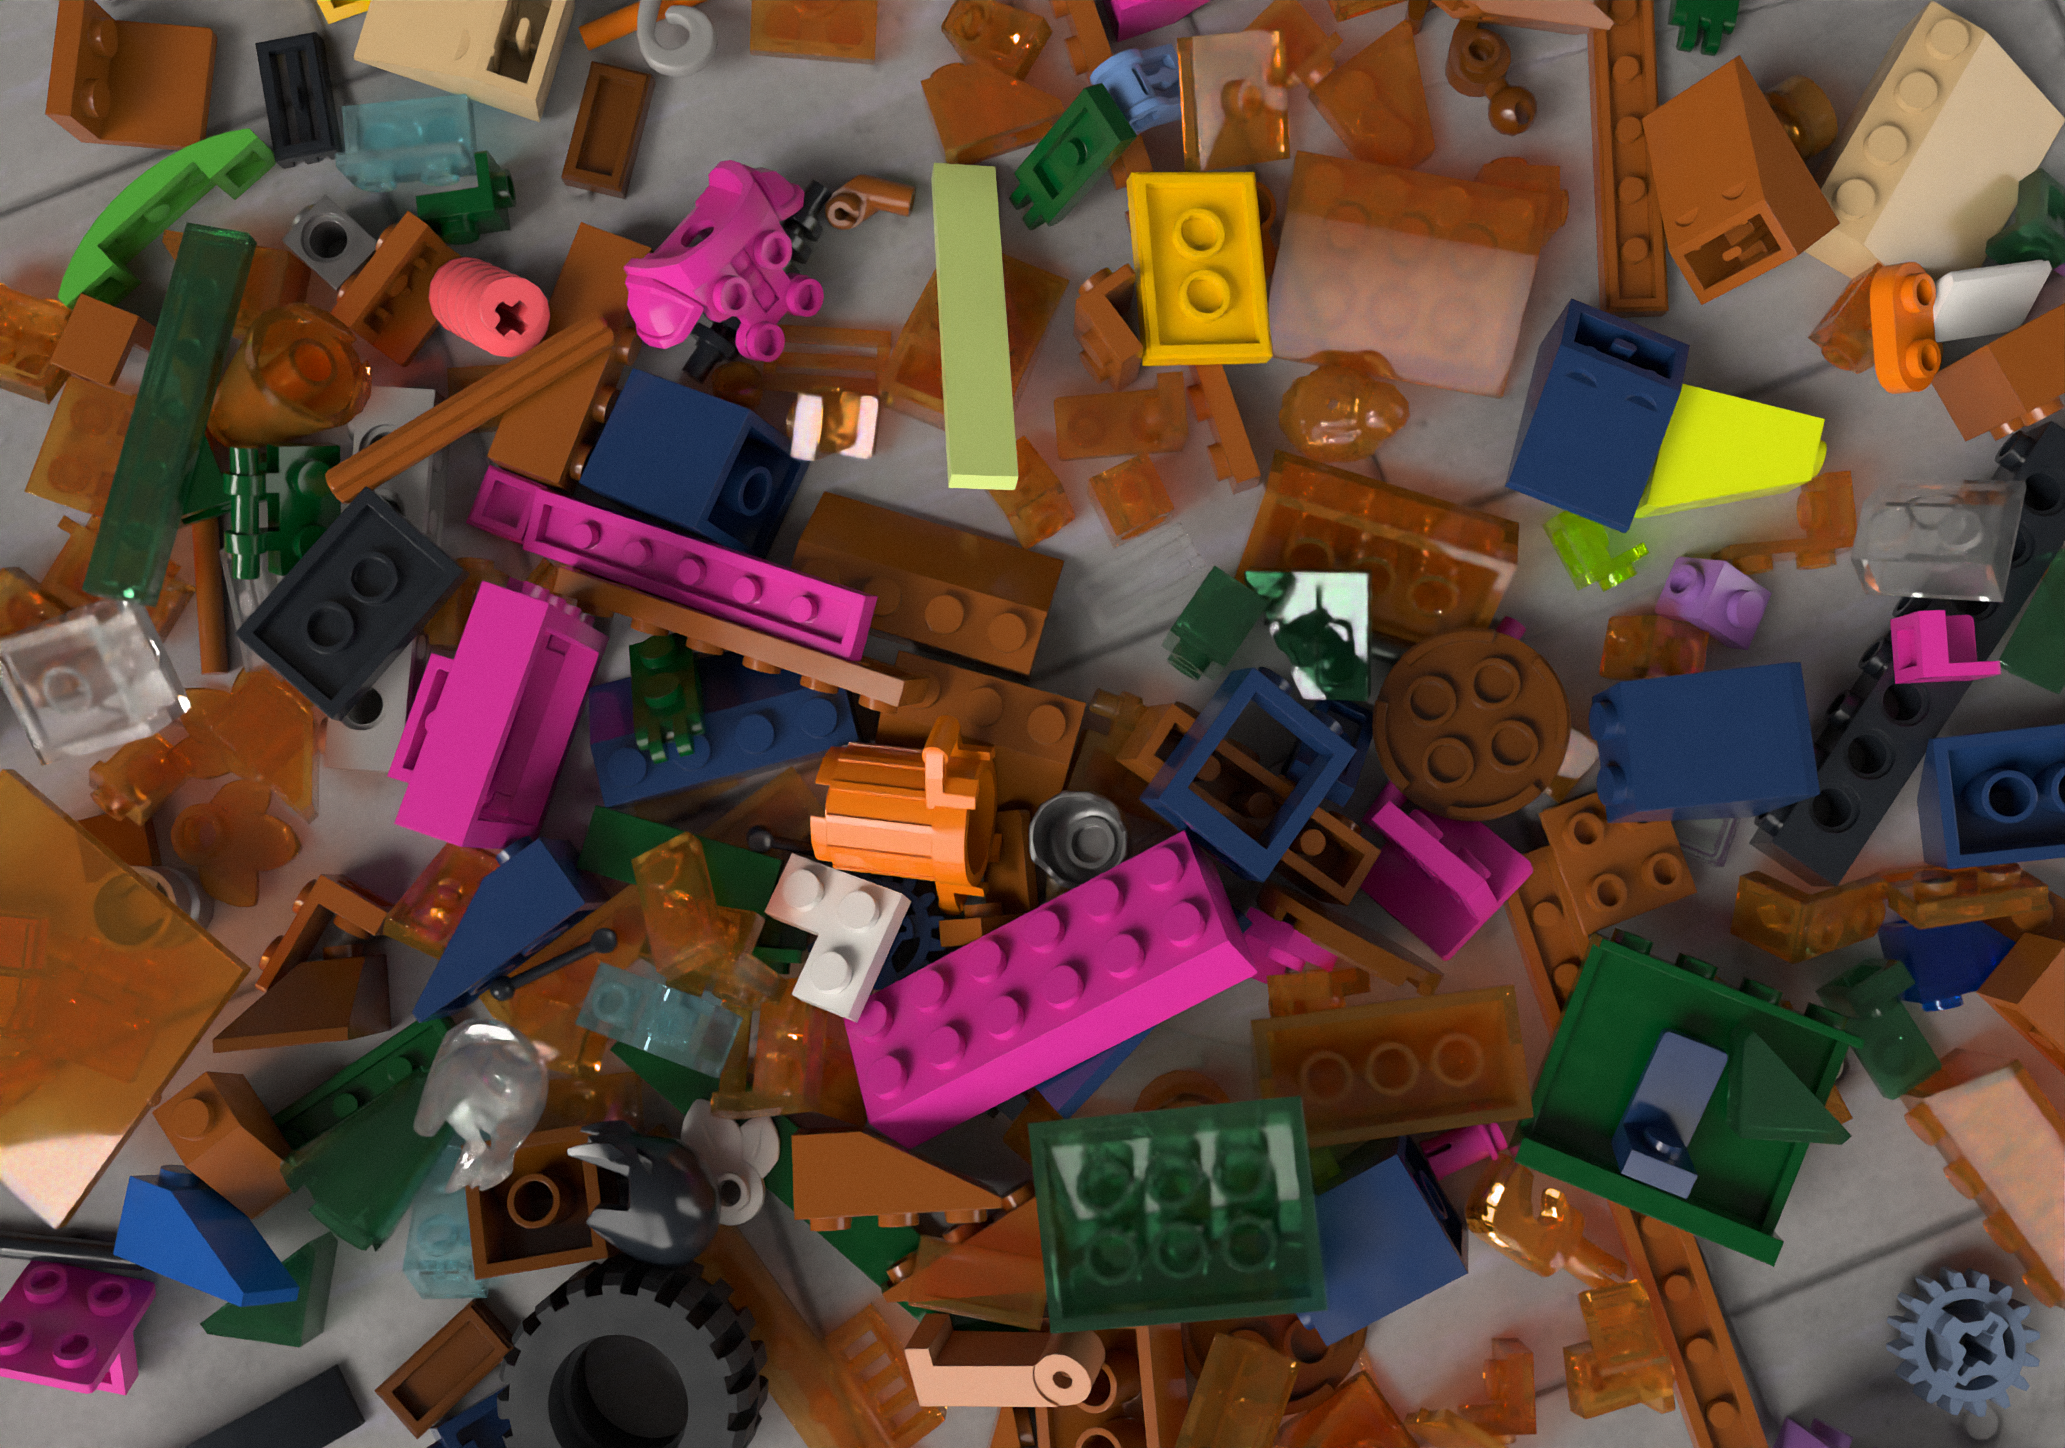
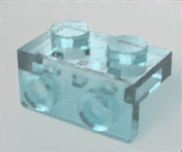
[335,94,477,193]

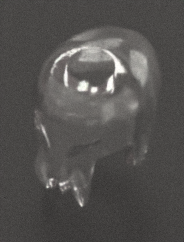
[414,1017,549,1194]

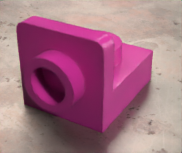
[1243,907,1338,987]

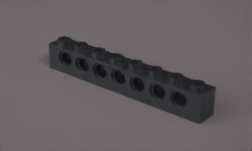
[1749,421,2065,887]

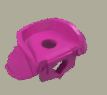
[623,160,824,362]

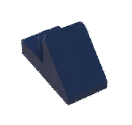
[1281,687,1373,807]

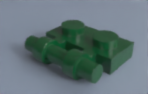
[223,442,341,580]

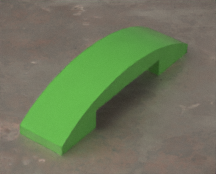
[58,128,277,310]

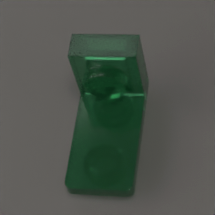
[1815,958,1942,1100]

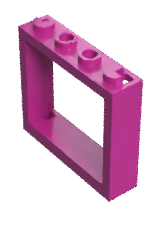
[394,577,610,849]

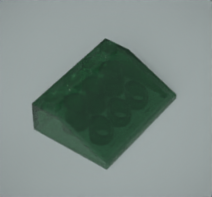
[1028,1095,1331,1334]

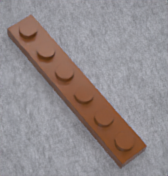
[553,567,930,714]

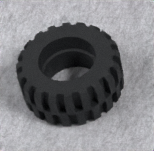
[497,1252,769,1448]

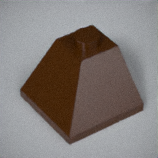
[212,943,392,1053]

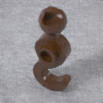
[1405,0,1538,136]

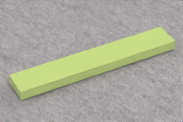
[931,163,1019,490]

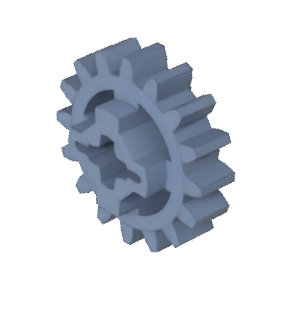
[1886,1266,2041,1417]

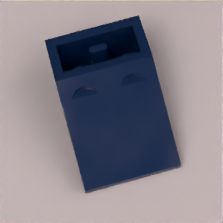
[1505,298,1690,533]

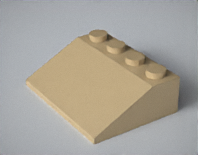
[1804,0,2065,289]

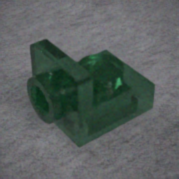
[1985,167,2065,270]

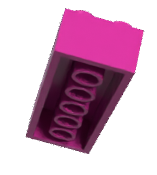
[843,830,1258,1149]

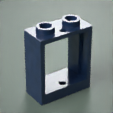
[1139,666,1357,882]

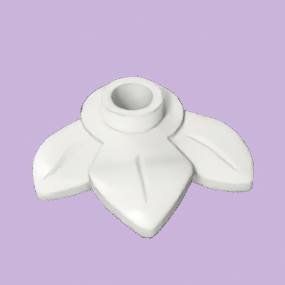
[681,1099,780,1226]

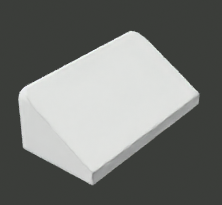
[1933,260,2052,343]

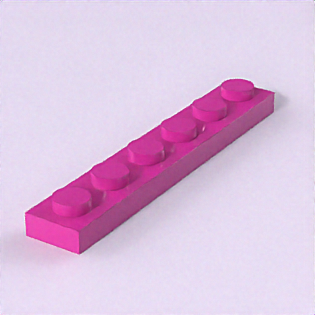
[522,488,878,661]

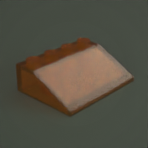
[1267,150,1549,399]

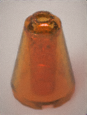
[205,302,372,449]

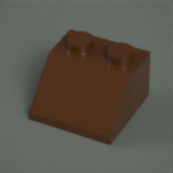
[461,1123,623,1280]

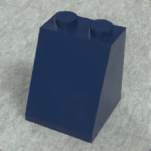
[579,368,813,559]
[1589,662,1820,823]
[1256,1121,1469,1346]

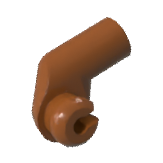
[825,174,916,230]

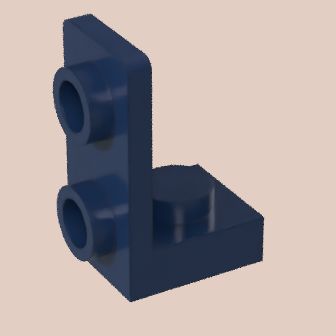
[1611,1027,1728,1199]

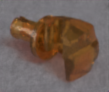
[1465,1153,1628,1298]

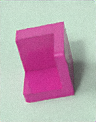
[1890,610,2001,684]

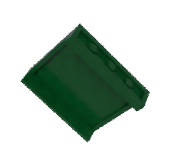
[1508,927,1866,1267]

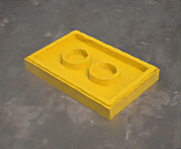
[1126,172,1273,366]

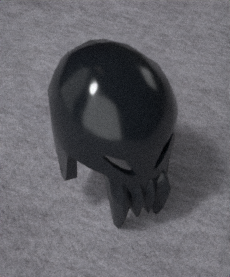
[567,1120,722,1270]

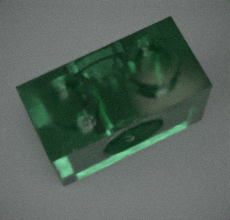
[1161,565,1270,681]

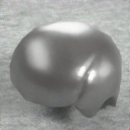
[1029,791,1133,889]

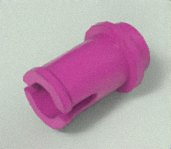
[1419,1111,1508,1181]

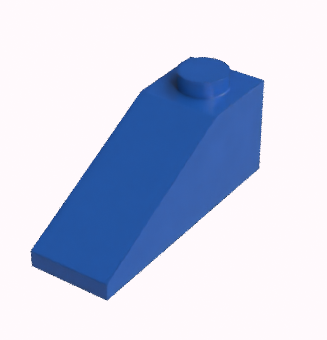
[113,1165,300,1307]

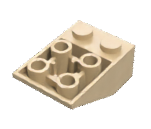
[354,0,575,123]

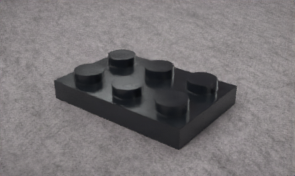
[234,486,471,721]

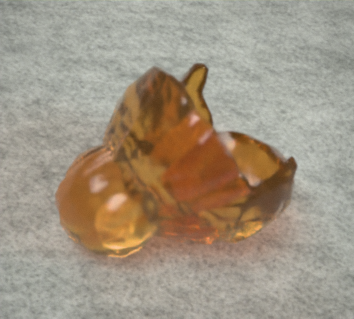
[1279,364,1410,465]

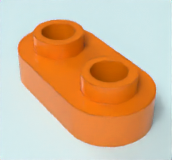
[1870,262,1941,394]

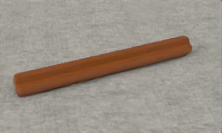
[325,312,617,504]

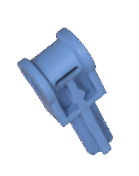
[1090,43,1251,135]

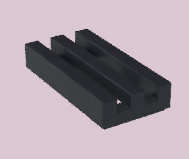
[255,32,344,169]

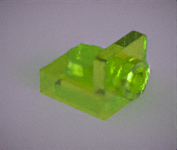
[1542,510,1650,592]

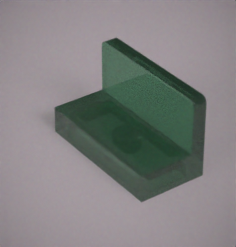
[1998,548,2065,695]

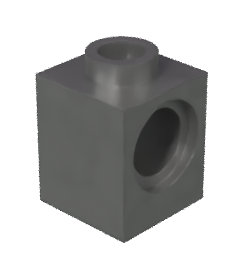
[281,194,377,292]

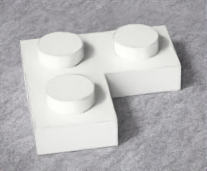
[765,853,911,1023]

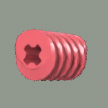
[429,256,550,358]

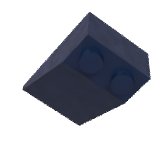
[412,836,613,1023]

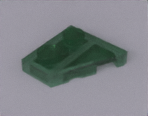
[1244,567,1372,701]

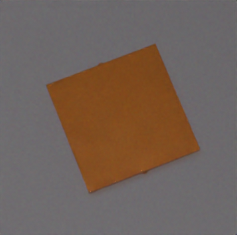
[0,769,252,1229]

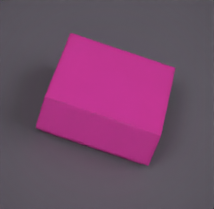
[466,465,550,546]

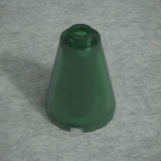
[280,1066,470,1252]

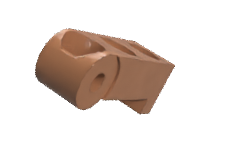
[904,1313,1105,1407]

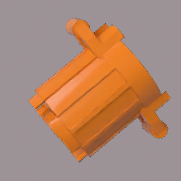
[810,715,1002,915]

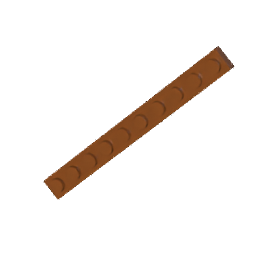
[1048,0,1261,495]
[1503,844,1769,1448]

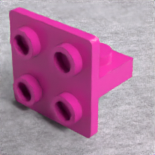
[1359,800,1533,961]
[0,1261,156,1395]

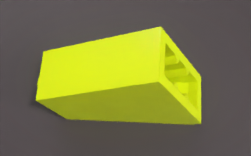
[1634,384,1827,519]

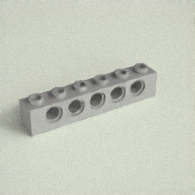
[318,385,450,773]

